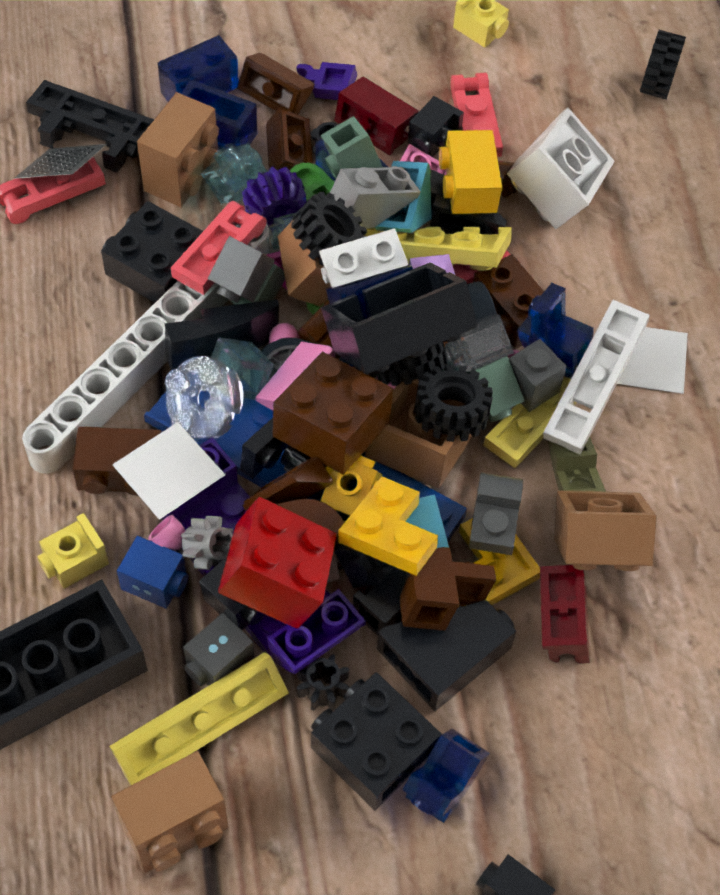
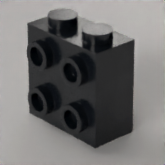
[101,201,203,303]
[311,672,442,811]

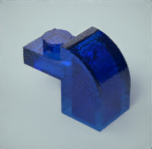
[517,282,594,379]
[402,728,490,823]

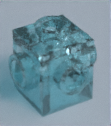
[201,143,268,204]

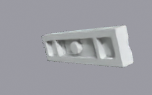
[543,300,650,454]

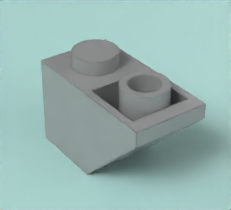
[330,166,421,229]

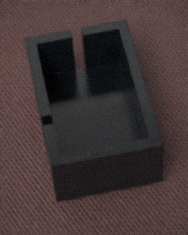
[321,262,478,374]

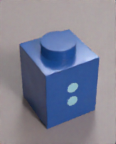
[117,536,189,609]

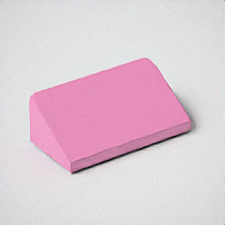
[255,342,335,411]

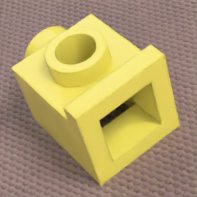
[453,0,509,48]
[37,513,109,589]

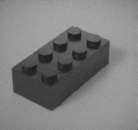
[0,579,148,750]

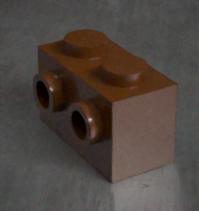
[473,254,558,349]

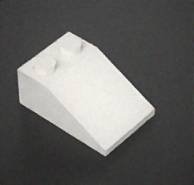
[507,107,615,229]

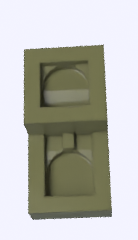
[548,437,606,492]

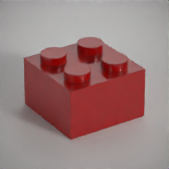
[218,497,337,629]

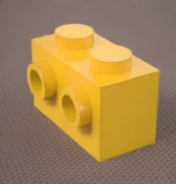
[439,130,502,214]

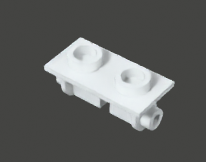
[319,228,409,289]

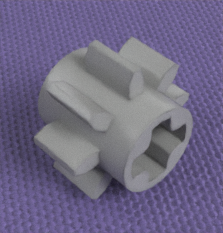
[181,516,233,570]

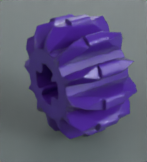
[241,167,307,229]

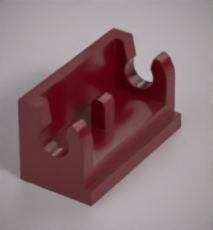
[334,76,419,156]
[540,565,590,664]

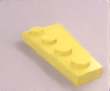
[364,227,512,271]

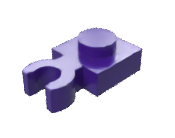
[296,62,358,100]

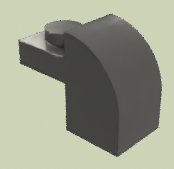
[469,472,523,555]

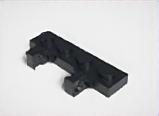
[26,80,154,173]

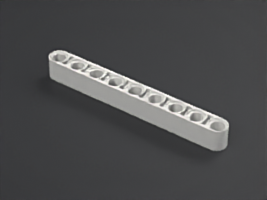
[22,223,270,474]

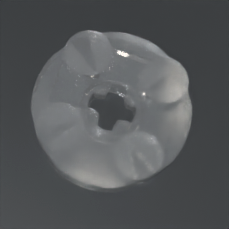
[165,356,243,439]

